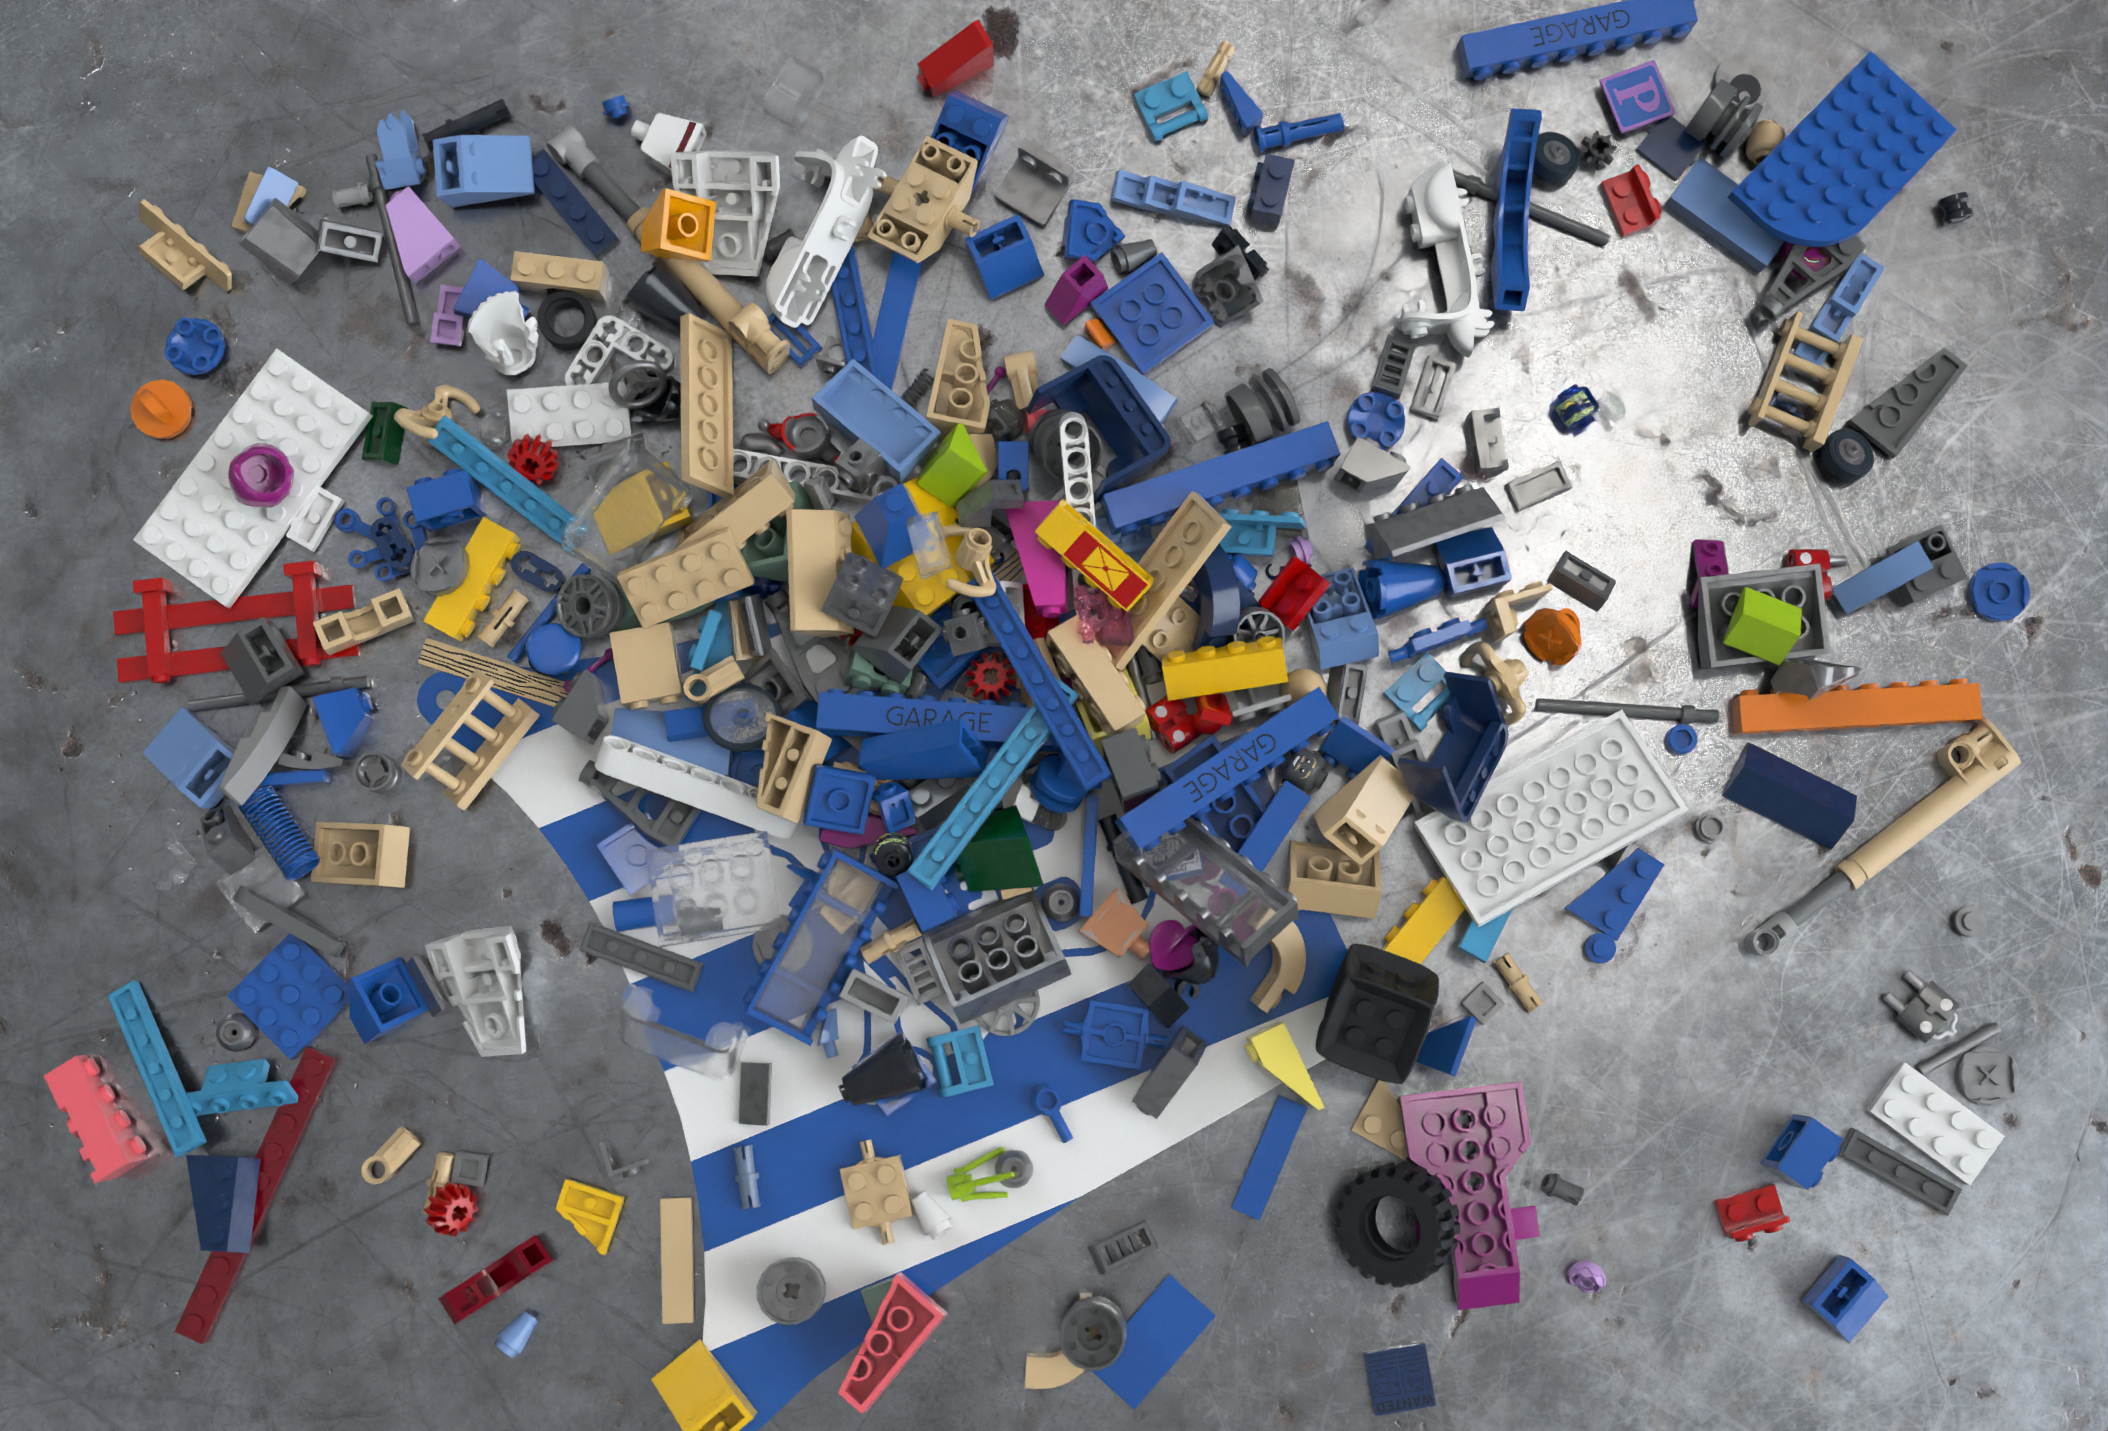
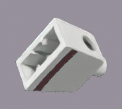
[631,113,707,177]

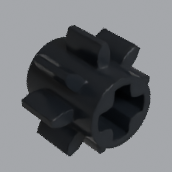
[1579,131,1617,171]

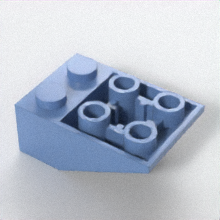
[433,135,535,207]
[1305,567,1379,670]
[143,707,235,810]

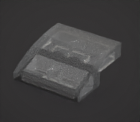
[216,845,304,932]

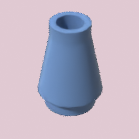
[494,1310,539,1358]

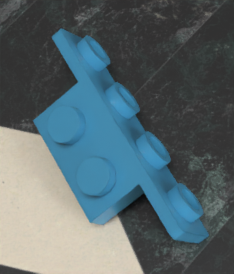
[1219,509,1306,557]
[685,592,750,706]
[186,1059,299,1116]

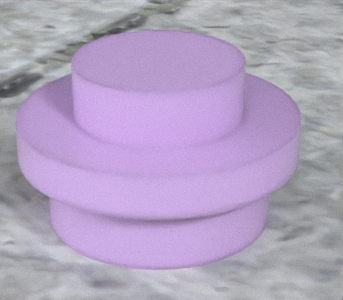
[1288,536,1313,564]

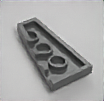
[1846,347,1968,458]

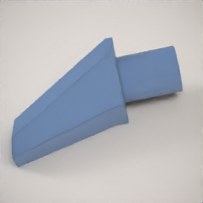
[817,1008,839,1059]

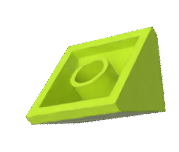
[917,423,988,507]
[1722,587,1802,665]

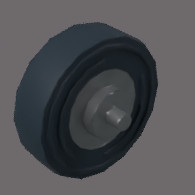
[1533,132,1581,182]
[1821,429,1875,482]

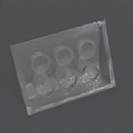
[645,831,781,947]

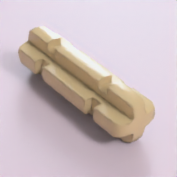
[1197,41,1235,97]

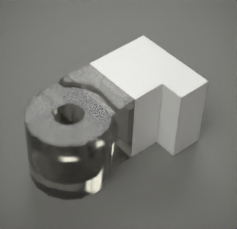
[1013,785,1067,831]

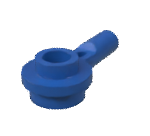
[1032,1084,1073,1143]

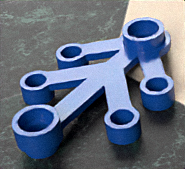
[334,497,427,583]

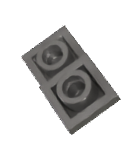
[278,748,351,771]

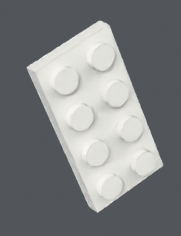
[507,382,633,447]
[1867,1062,2005,1186]

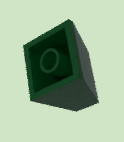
[953,805,1044,892]

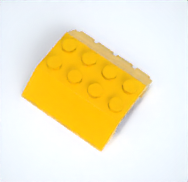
[851,477,995,617]

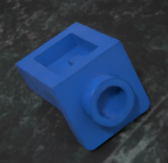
[872,782,917,834]

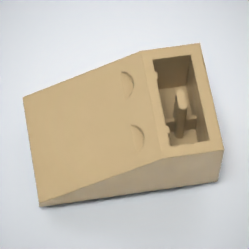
[1313,755,1414,865]

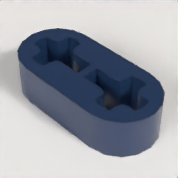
[370,518,415,571]
[511,551,566,594]

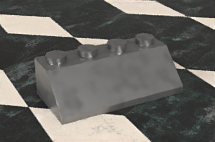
[1365,484,1504,559]

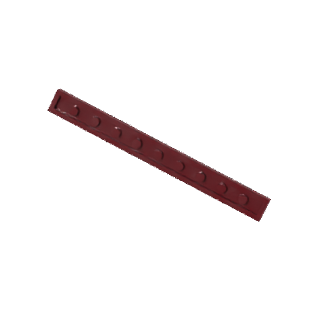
[174,1047,337,1344]

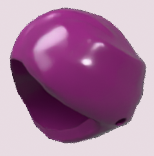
[228,443,294,508]

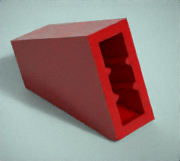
[916,19,994,98]

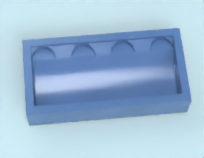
[1665,157,1785,272]
[812,359,941,482]
[611,708,735,777]

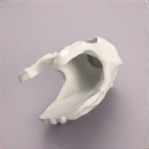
[468,291,539,376]

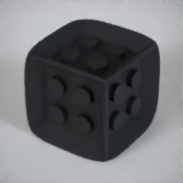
[1315,944,1439,1084]

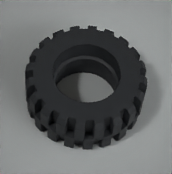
[1335,1162,1461,1288]

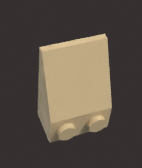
[311,822,410,888]

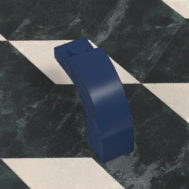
[1192,544,1240,651]

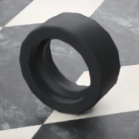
[537,290,597,350]

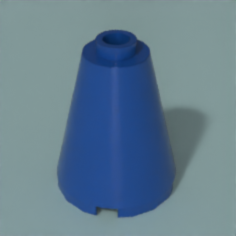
[1359,559,1446,619]

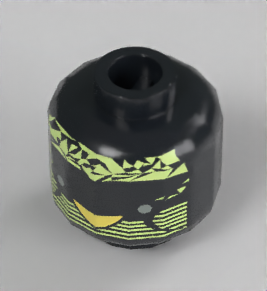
[873,832,913,877]

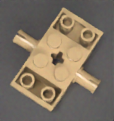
[867,136,980,264]

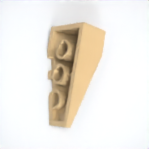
[926,318,990,440]

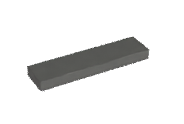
[579,922,705,992]
[1838,1128,1962,1216]

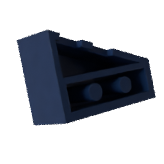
[186,1155,261,1253]

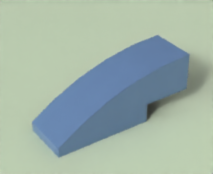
[1832,541,1934,615]

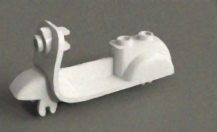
[766,135,887,328]
[1397,160,1495,358]

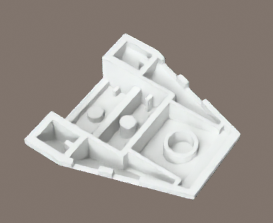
[670,150,780,276]
[425,926,526,1057]

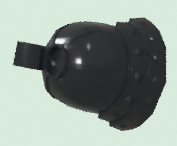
[630,369,681,422]
[1163,928,1220,999]

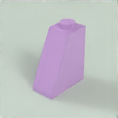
[386,186,461,284]

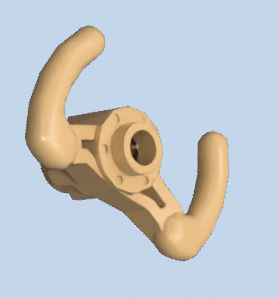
[394,385,480,447]
[940,524,996,597]
[1461,642,1528,725]

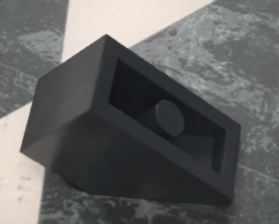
[1127,963,1190,1029]

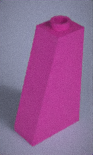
[1005,500,1068,618]

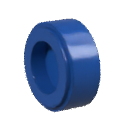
[1665,724,1698,755]

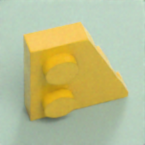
[555,1178,625,1255]

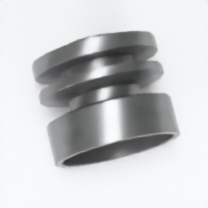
[757,1257,826,1325]

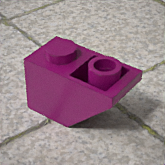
[1044,255,1109,326]

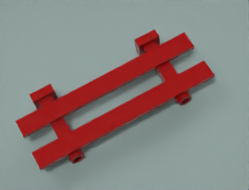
[113,561,360,683]

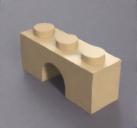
[510,251,609,300]
[313,588,415,655]

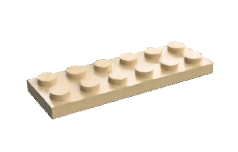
[680,313,734,498]
[1091,491,1232,670]

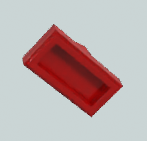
[1194,693,1232,735]

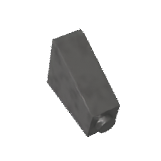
[1132,1025,1208,1119]

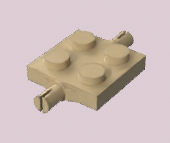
[839,1139,914,1245]

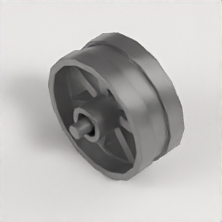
[1228,606,1285,645]

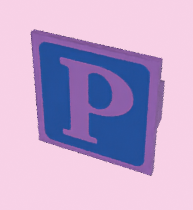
[1599,60,1676,134]

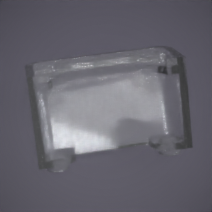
[560,438,693,587]
[619,984,752,1081]

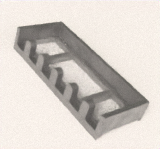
[1113,817,1299,968]

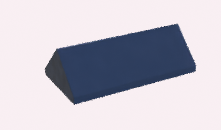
[1722,742,1857,850]

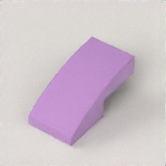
[430,285,468,346]

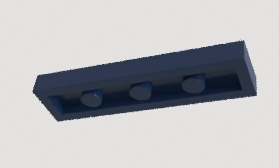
[532,148,619,258]

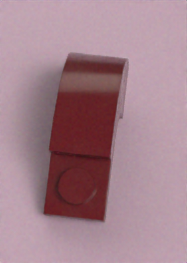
[438,1235,552,1325]

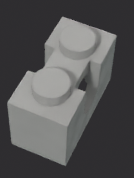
[839,969,910,1024]

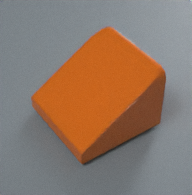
[1084,318,1117,351]

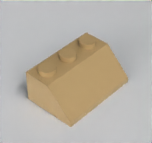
[1284,840,1382,919]

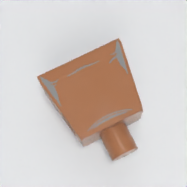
[1078,887,1150,960]

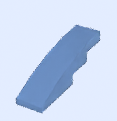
[1110,170,1236,226]
[1792,253,1885,366]
[1060,334,1178,424]

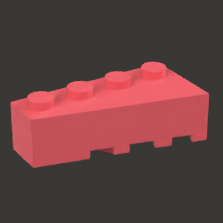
[44,1055,149,1184]
[838,1272,948,1414]

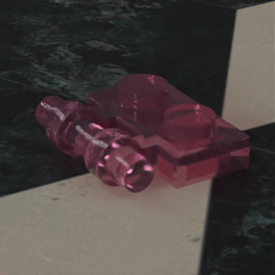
[1074,585,1134,646]

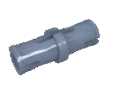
[733,1145,761,1209]

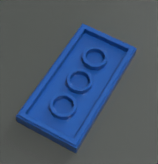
[1092,1273,1216,1409]

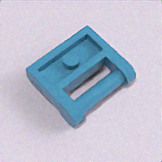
[1133,71,1209,142]
[1383,652,1451,732]
[926,1025,994,1098]

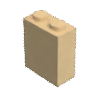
[609,622,685,710]

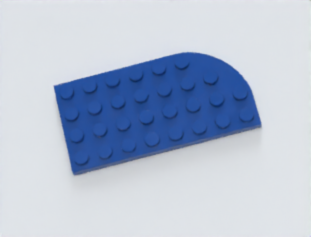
[1727,51,1957,247]

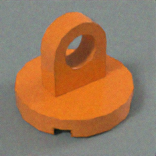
[130,379,193,439]
[1524,608,1582,665]

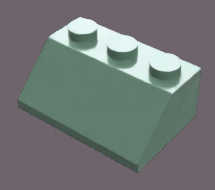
[740,481,814,581]

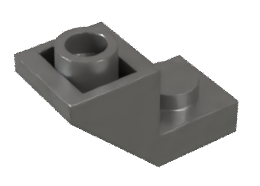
[956,480,1024,528]

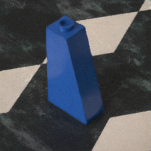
[858,719,988,780]

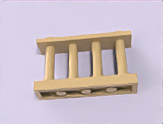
[1748,311,1863,452]
[401,669,540,811]

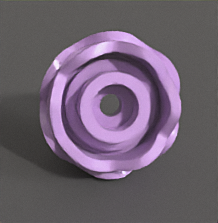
[1567,1261,1606,1293]

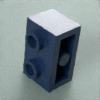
[1247,153,1295,226]

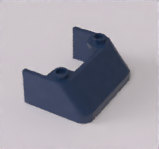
[1026,355,1171,505]
[1398,671,1508,823]

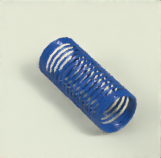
[238,786,321,881]

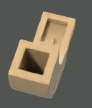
[1247,902,1306,1013]
[1025,1293,1101,1389]

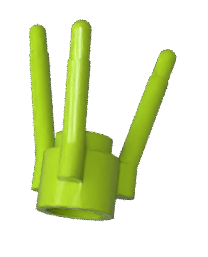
[946,1147,1015,1202]

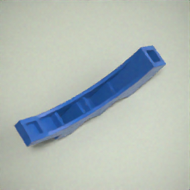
[1490,108,1542,311]

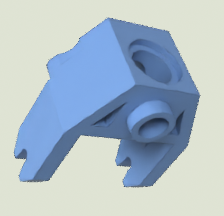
[375,110,427,190]

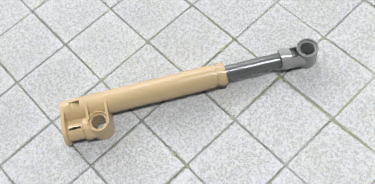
[546,125,790,374]
[1745,717,2021,956]

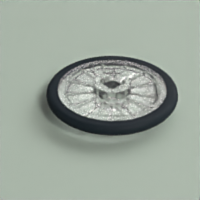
[703,684,783,752]

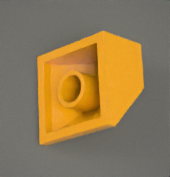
[640,188,716,261]

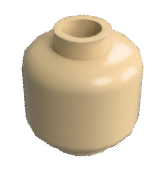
[1746,120,1785,165]

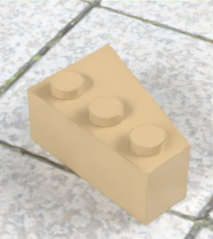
[756,712,832,824]

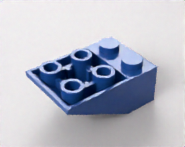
[931,91,1009,197]

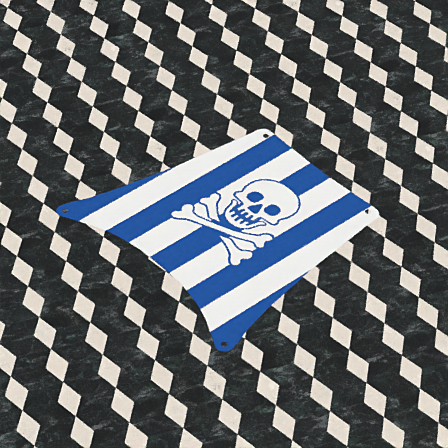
[416,526,1348,1431]

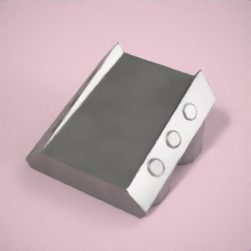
[238,198,319,284]
[1192,245,1264,328]
[1770,660,1861,701]

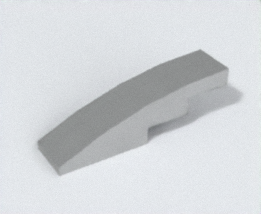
[219,686,307,806]
[1374,709,1436,821]

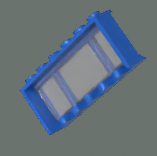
[742,846,900,1046]

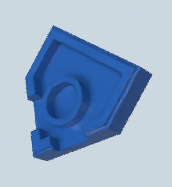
[1062,199,1126,263]

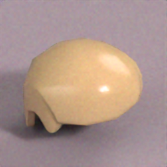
[1280,668,1328,707]

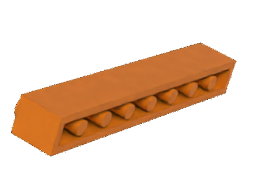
[1731,679,1983,735]

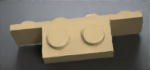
[139,199,232,292]

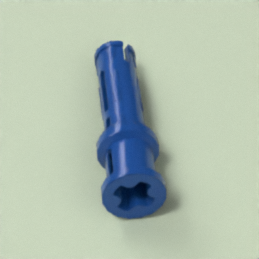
[1254,112,1345,153]

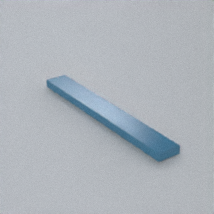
[907,677,1079,891]

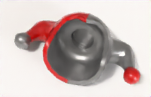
[758,413,842,467]

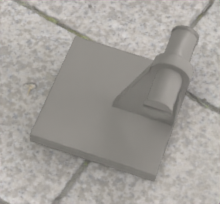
[1231,688,1292,725]

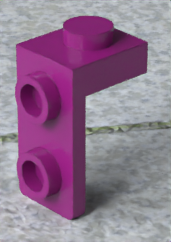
[1691,539,1729,608]

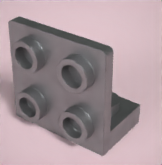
[995,137,1075,226]
[821,552,903,638]

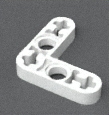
[565,315,675,385]

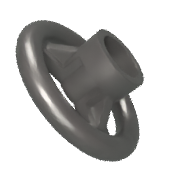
[608,360,667,409]

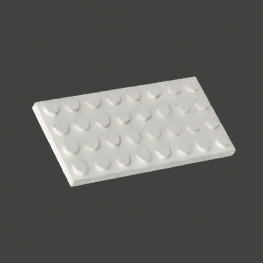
[133,348,373,609]
[1414,710,1688,928]

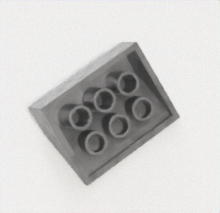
[1698,564,1831,669]
[922,887,1072,1025]

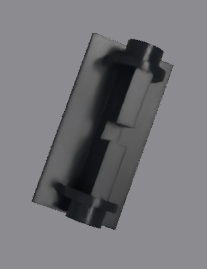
[1211,226,1269,282]

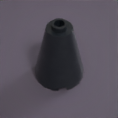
[622,257,707,333]
[839,1033,928,1106]

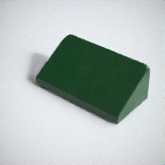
[362,402,408,465]

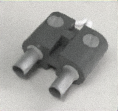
[1883,970,1960,1043]

